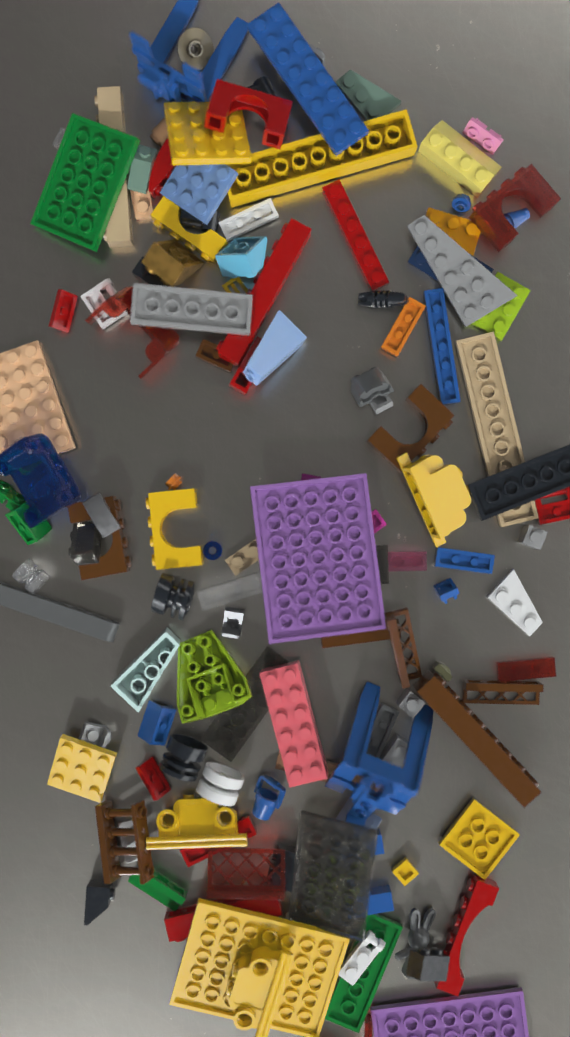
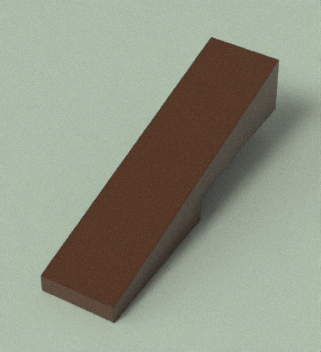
[320,618,401,648]

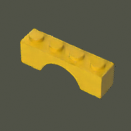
[151,196,228,264]

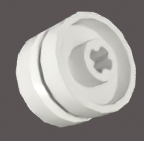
[196,762,245,806]

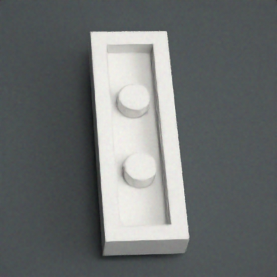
[218,198,279,242]

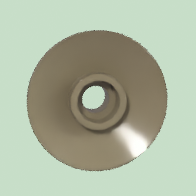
[177,28,214,70]

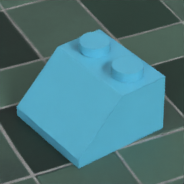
[215,236,267,278]

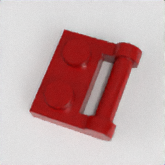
[534,486,570,525]

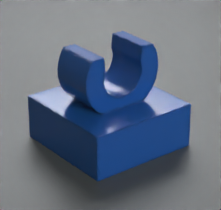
[434,578,460,604]

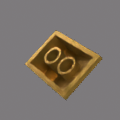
[141,239,205,287]

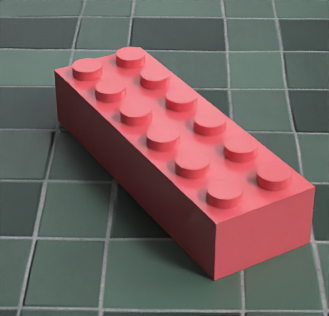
[259,660,329,788]

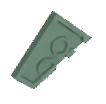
[335,69,402,121]

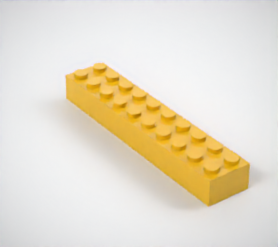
[226,109,418,208]

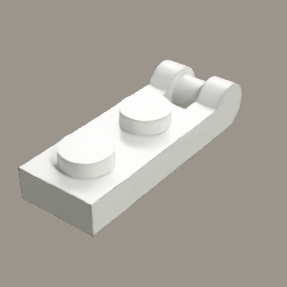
[339,930,386,986]

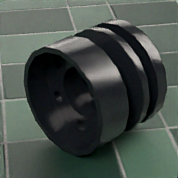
[151,573,195,621]
[159,733,208,782]

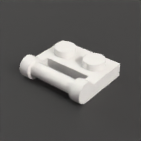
[80,278,131,329]

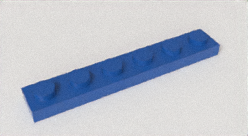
[423,288,461,405]

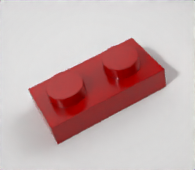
[48,289,78,333]
[135,756,172,801]

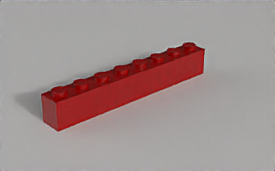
[216,218,312,368]

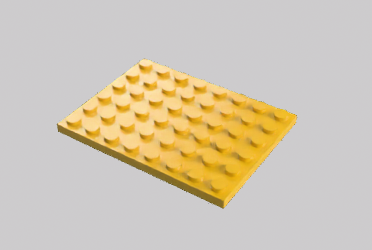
[169,898,350,1037]

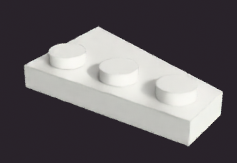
[486,569,543,636]

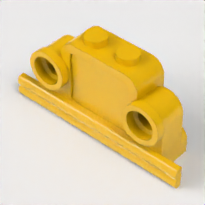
[396,453,471,548]
[146,794,247,850]
[226,947,293,1037]

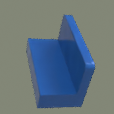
[138,700,177,746]

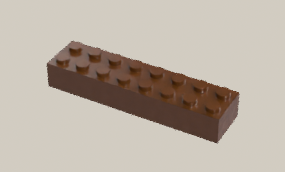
[412,670,542,808]

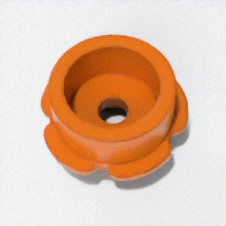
[165,473,182,490]

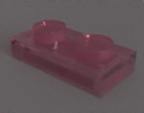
[387,551,427,572]

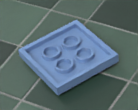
[160,164,239,225]

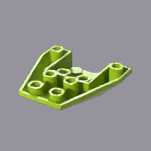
[177,630,252,724]

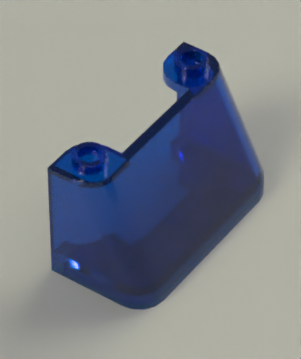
[0,433,82,529]

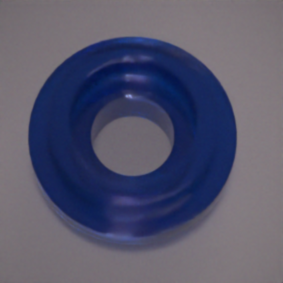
[203,541,222,560]

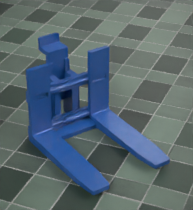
[129,0,248,102]
[324,682,434,836]

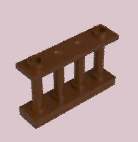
[95,800,154,884]

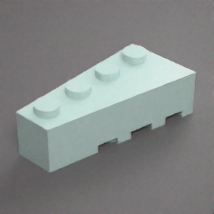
[111,627,180,713]

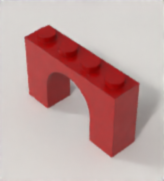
[204,79,293,150]

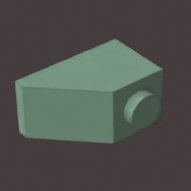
[127,145,157,194]

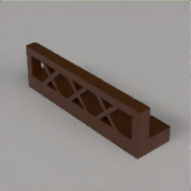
[384,607,422,689]
[462,680,544,705]

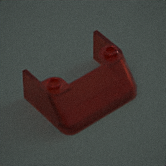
[85,286,179,379]

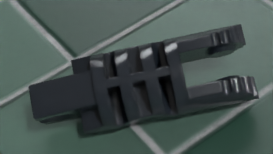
[358,290,409,308]

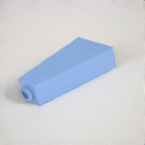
[243,310,307,386]

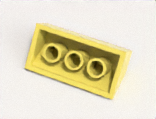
[418,120,502,198]

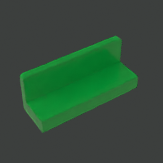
[128,865,188,911]

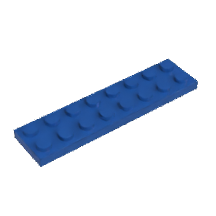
[247,2,369,156]

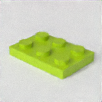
[471,272,531,342]

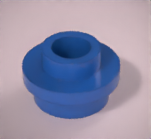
[452,194,471,212]

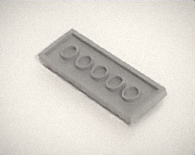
[130,283,253,335]

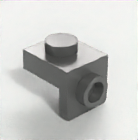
[221,607,244,639]

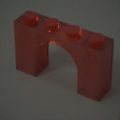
[469,163,561,252]

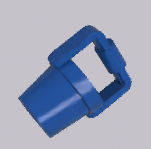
[252,775,286,821]

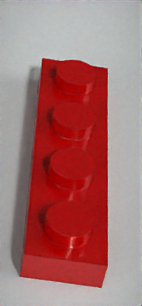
[180,815,257,867]

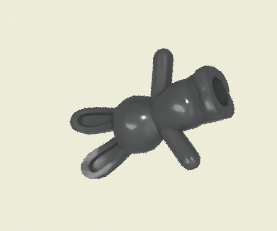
[395,908,436,979]

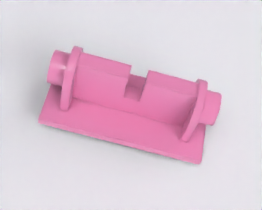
[462,117,504,155]

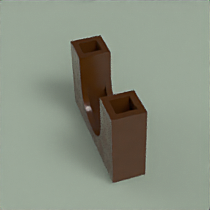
[366,384,455,473]
[67,496,132,580]

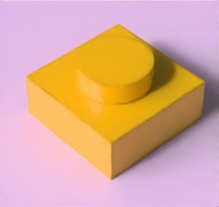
[391,857,419,886]

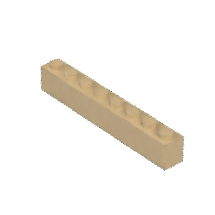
[94,86,133,247]

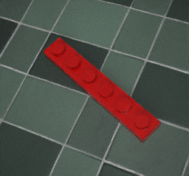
[322,179,389,291]

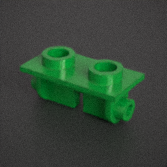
[0,479,27,510]

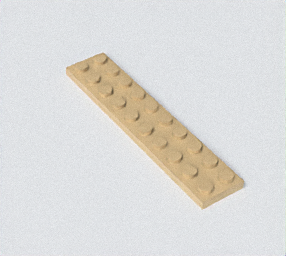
[455,332,539,527]

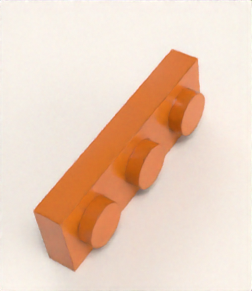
[381,297,426,357]

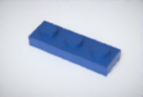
[434,547,495,574]

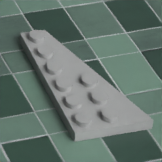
[407,215,517,327]

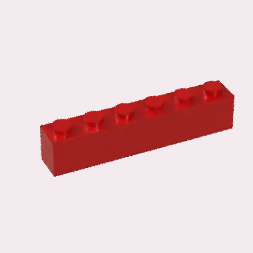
[164,887,282,942]

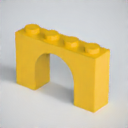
[146,488,204,570]

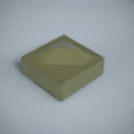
[432,661,453,682]

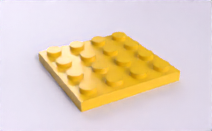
[164,101,252,165]

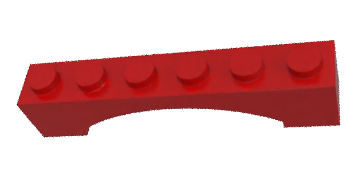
[434,873,499,997]

